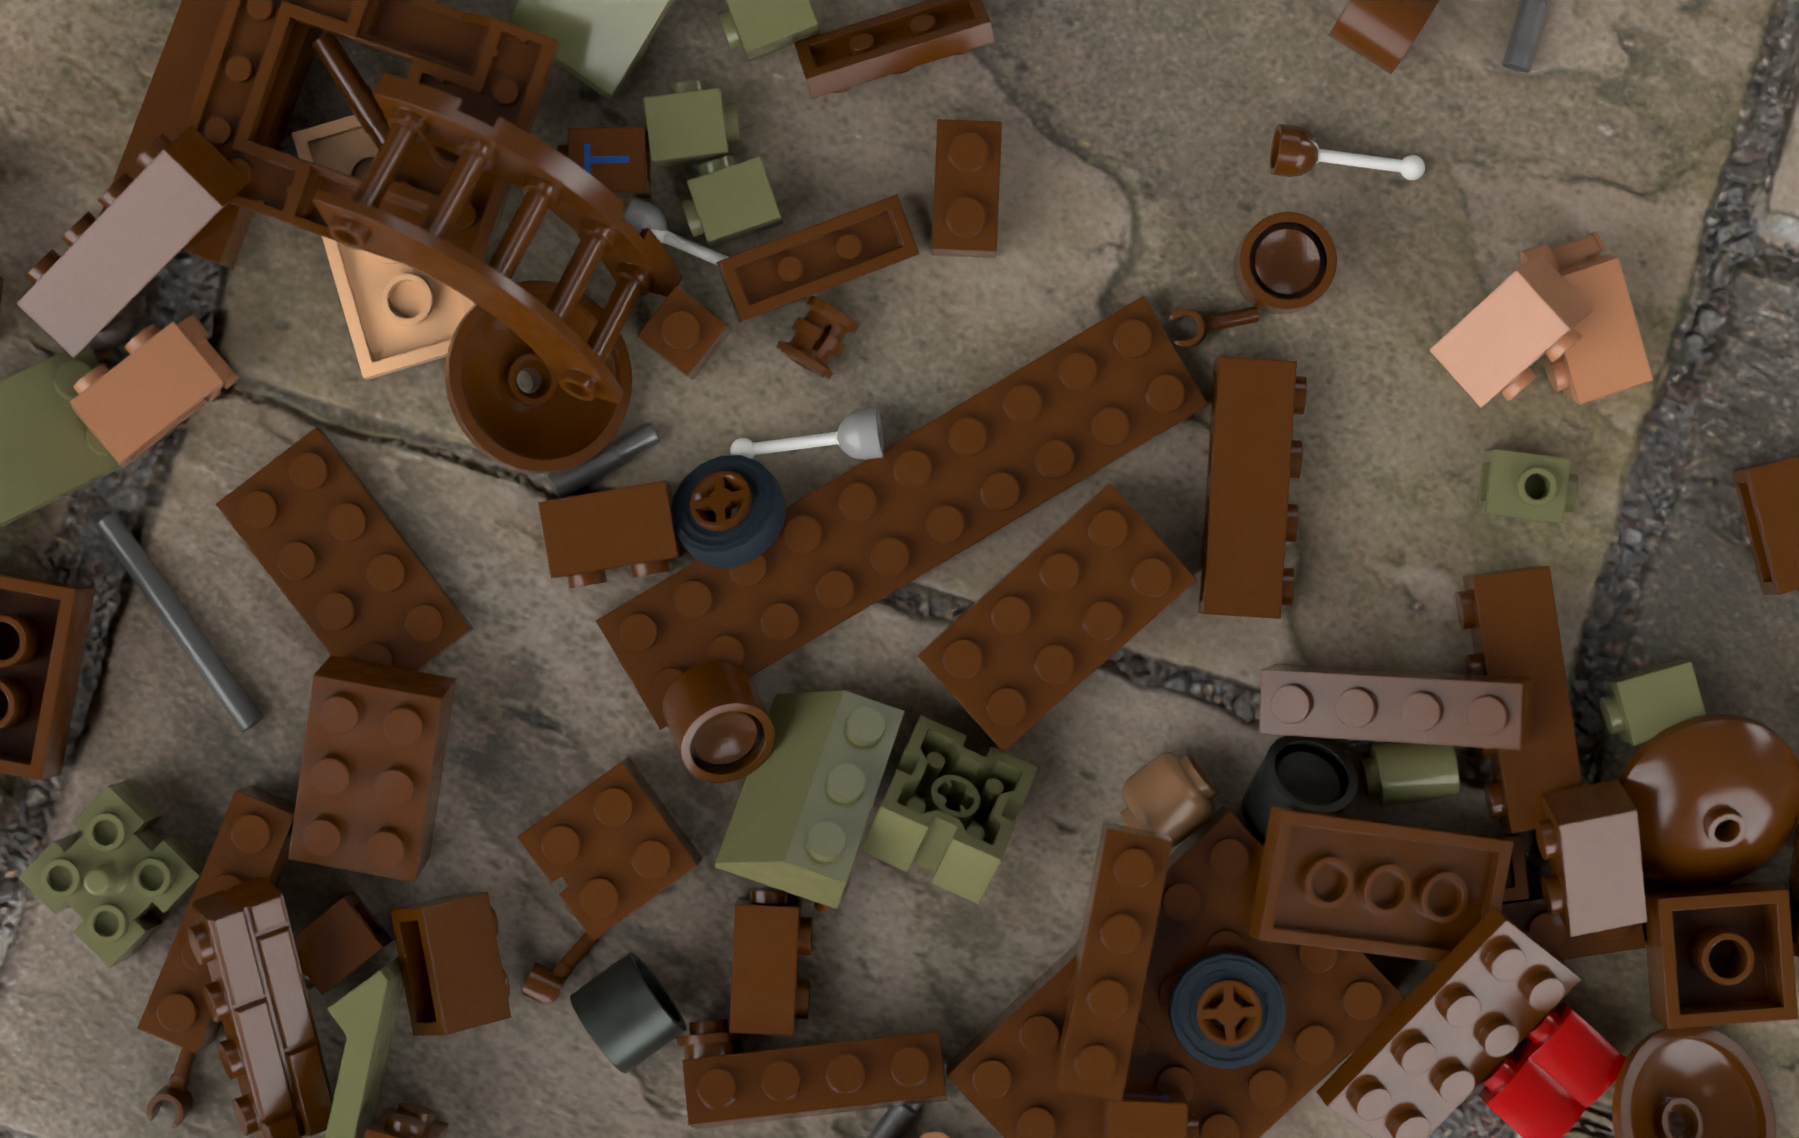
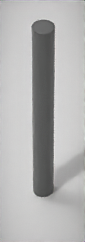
[95,512,263,733]

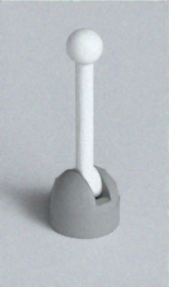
[624,196,728,265]
[730,407,885,460]

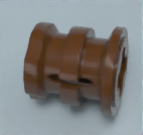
[776,295,859,380]

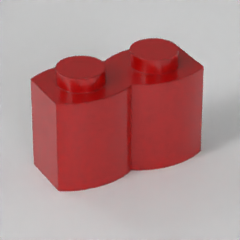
[1479,1002,1626,1138]

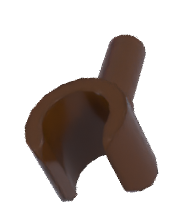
[1169,306,1259,348]
[521,932,599,1004]
[146,1048,196,1128]

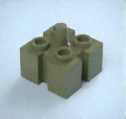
[860,715,1038,904]
[18,780,207,968]

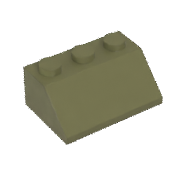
[715,690,905,909]

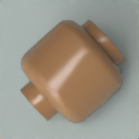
[1120,752,1218,848]

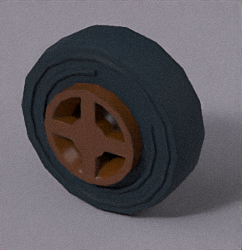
[671,455,786,568]
[1168,950,1287,1069]

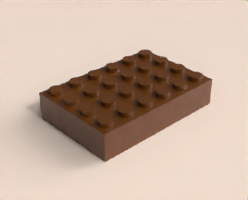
[946,806,1405,1138]

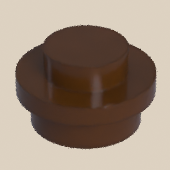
[677,1019,741,1059]

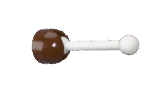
[1269,124,1425,180]

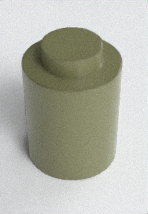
[1360,742,1460,807]

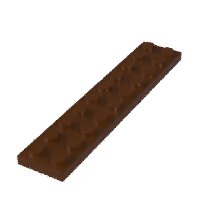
[596,296,1208,730]

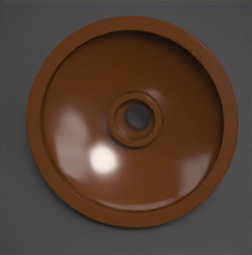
[445,280,632,474]
[1619,714,1799,888]
[1612,1026,1776,1138]

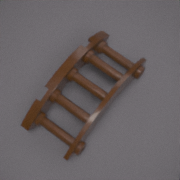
[313,72,683,404]

